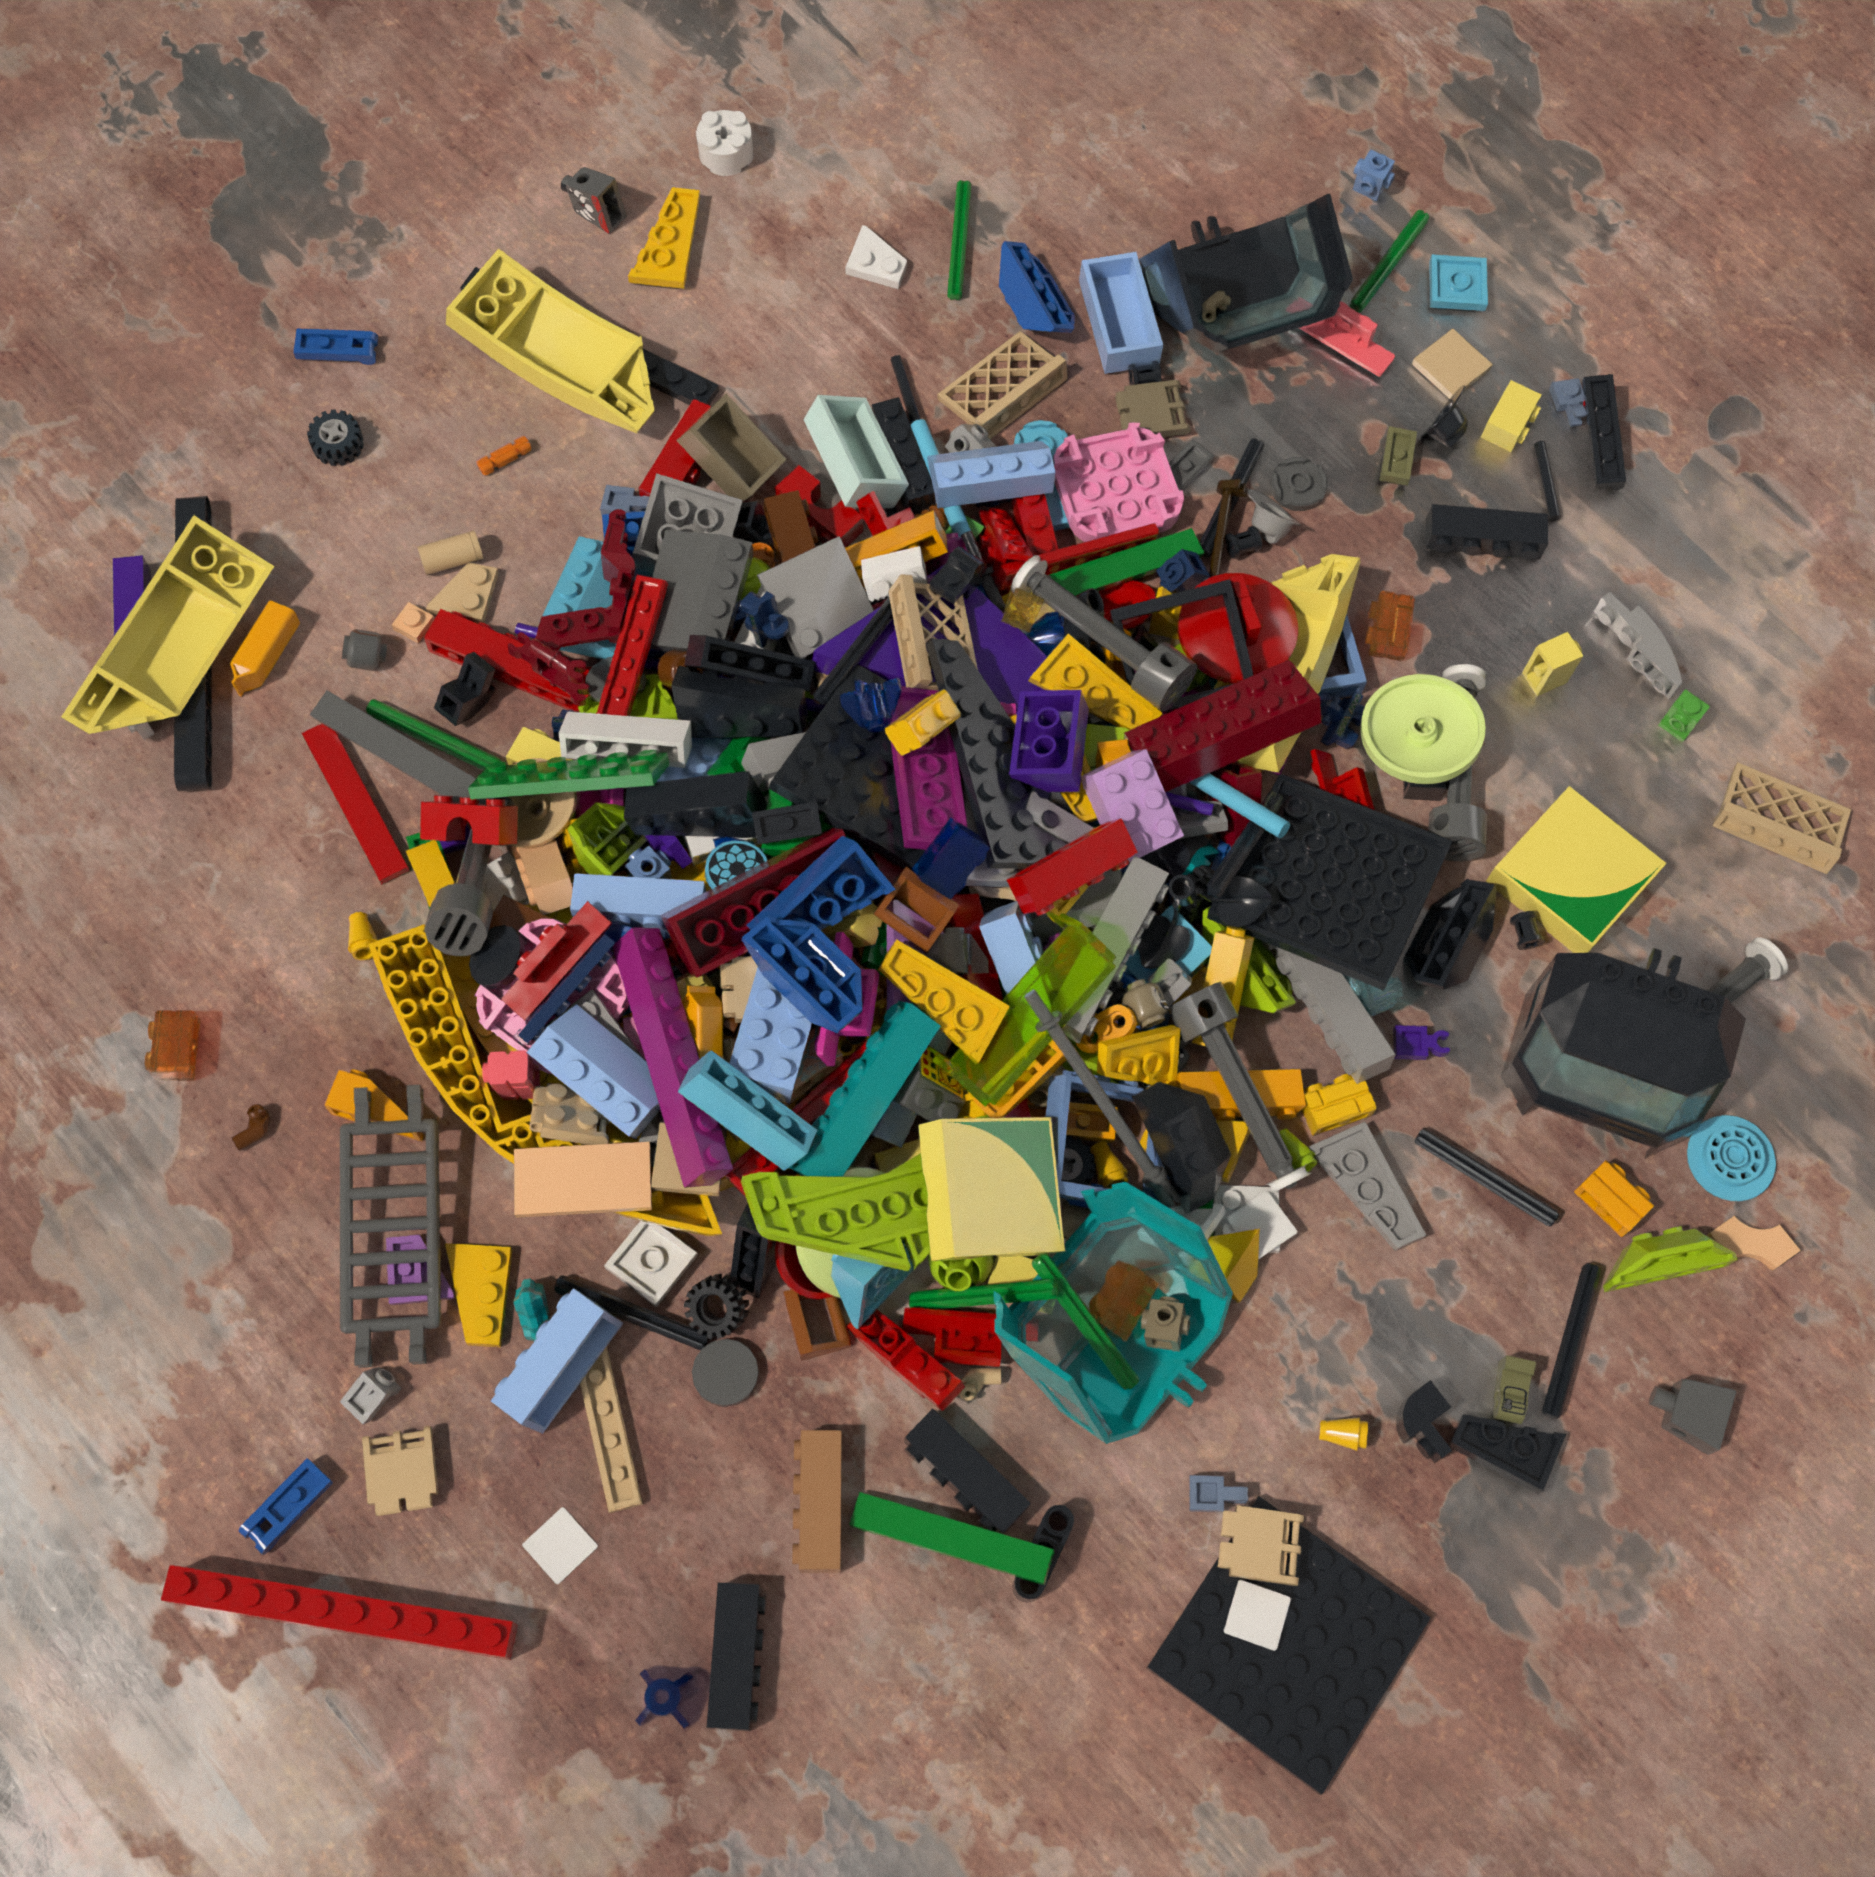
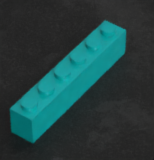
[789,1001,941,1177]

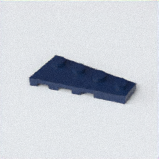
[512,934,615,1045]

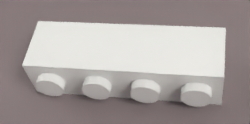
[559,712,692,768]

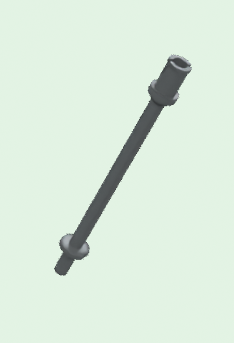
[1024,990,1182,1208]

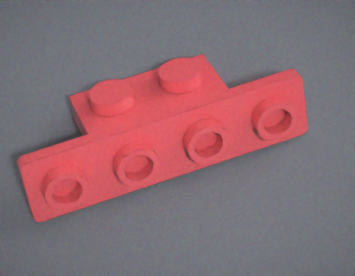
[1287,299,1395,377]

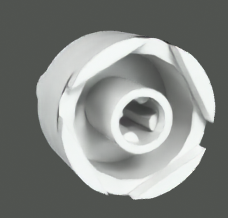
[696,110,754,176]

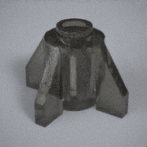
[926,927,989,975]

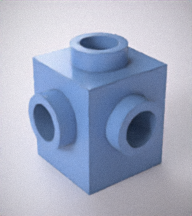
[1352,149,1395,201]
[625,846,672,879]

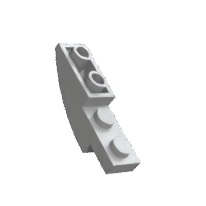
[1593,591,1682,699]

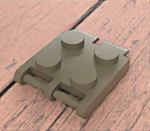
[1115,380,1191,437]

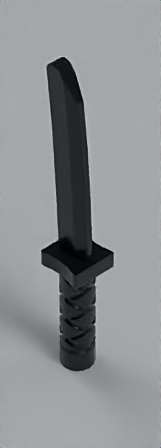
[961,531,1016,625]

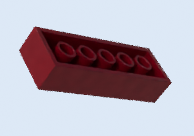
[1124,660,1322,793]
[660,827,846,978]

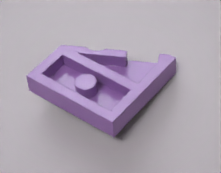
[386,1235,455,1305]

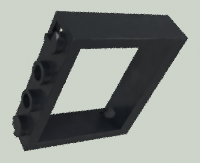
[1109,579,1254,712]

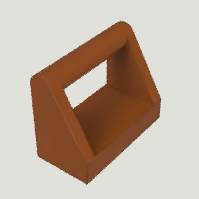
[873,867,959,953]
[783,1289,852,1361]

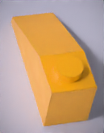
[973,1031,1067,1118]
[325,1069,424,1142]

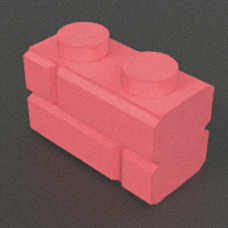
[482,1050,540,1100]

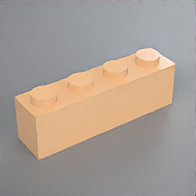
[511,839,573,915]

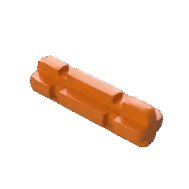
[477,436,532,476]

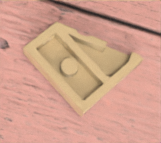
[426,563,499,623]

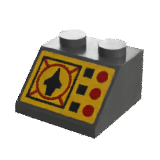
[892,1045,965,1122]

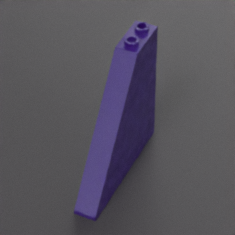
[812,564,1047,715]

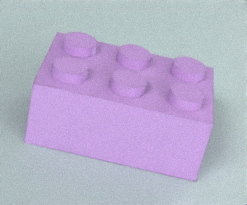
[1081,749,1184,863]

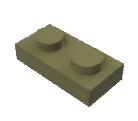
[1379,426,1417,486]

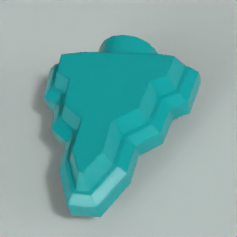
[513,1278,550,1342]

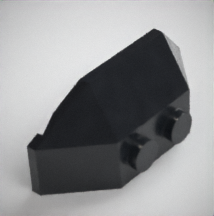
[1405,879,1497,990]
[1131,1082,1232,1214]

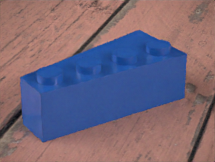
[746,836,896,930]

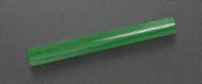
[947,180,972,300]
[1349,210,1429,313]
[366,699,502,771]
[1032,1253,1139,1390]
[909,1279,1059,1309]

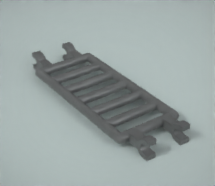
[340,1085,441,1368]

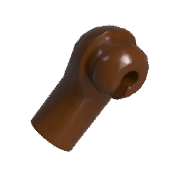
[231,1104,270,1151]

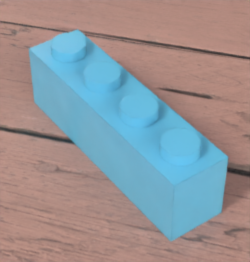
[678,1050,817,1171]

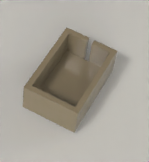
[677,393,787,502]

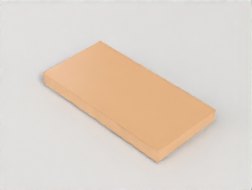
[514,1142,652,1218]

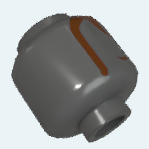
[342,629,387,671]

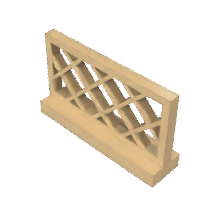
[937,331,1067,439]
[888,574,978,690]
[1712,762,1851,874]

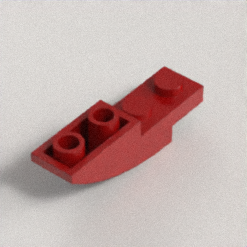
[846,1310,965,1411]

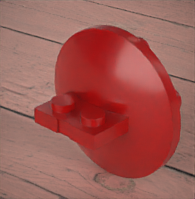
[1178,573,1298,684]

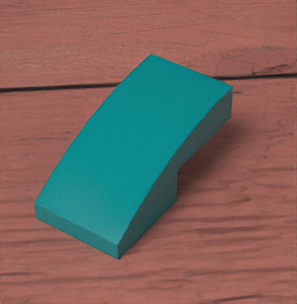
[1182,845,1219,875]

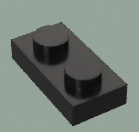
[752,801,823,845]

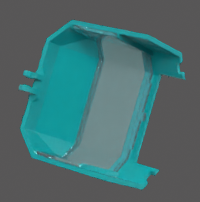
[993,1182,1233,1444]

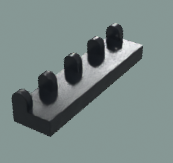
[1582,374,1626,490]

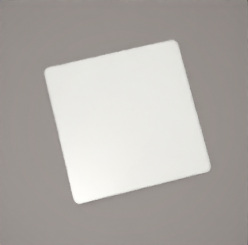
[1227,1191,1297,1259]
[522,1507,598,1584]
[1224,1580,1291,1651]

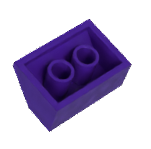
[1009,690,1089,792]

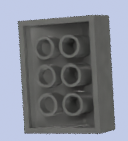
[650,530,754,652]

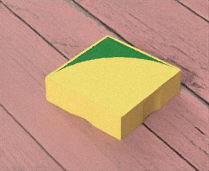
[1486,786,1666,953]
[919,1117,1065,1261]

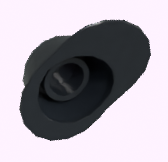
[1420,385,1468,447]

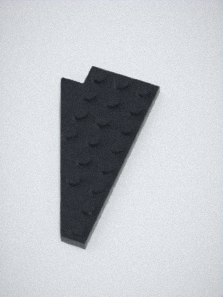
[926,638,1076,869]

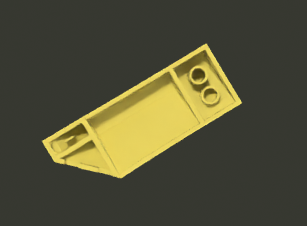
[446,249,654,433]
[61,515,274,734]
[1214,554,1360,773]

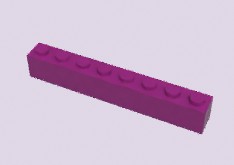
[612,928,733,1188]

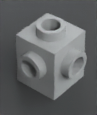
[945,424,997,453]

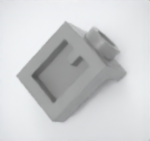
[1148,958,1192,1007]
[340,1367,401,1424]

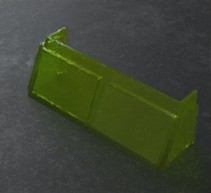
[928,911,1117,1107]

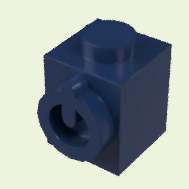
[1156,549,1210,594]

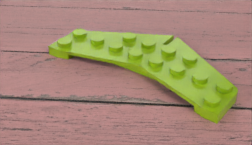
[741,1115,990,1271]

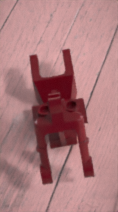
[508,509,635,706]

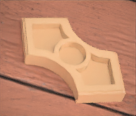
[1706,1216,1801,1271]

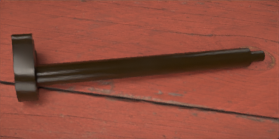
[1208,479,1249,579]

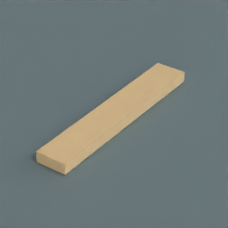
[580,1346,643,1514]

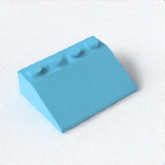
[539,536,653,659]
[831,1240,914,1329]

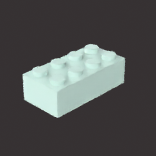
[803,395,909,508]

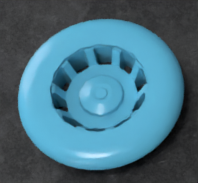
[1687,1115,1776,1201]

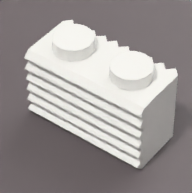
[861,546,928,602]

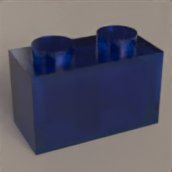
[912,817,990,900]

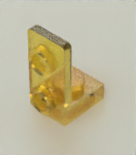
[1001,587,1044,632]

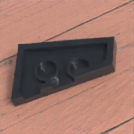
[1448,1414,1566,1495]

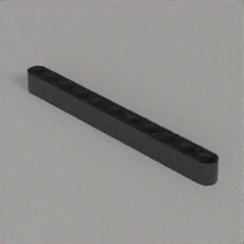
[174,496,212,792]

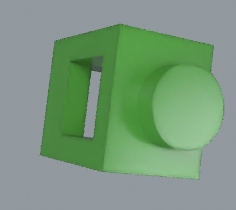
[1658,689,1710,742]

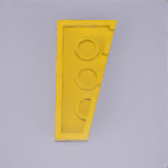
[628,187,700,289]
[878,939,1010,1064]

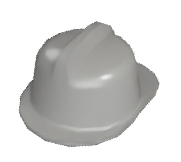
[1248,489,1301,544]

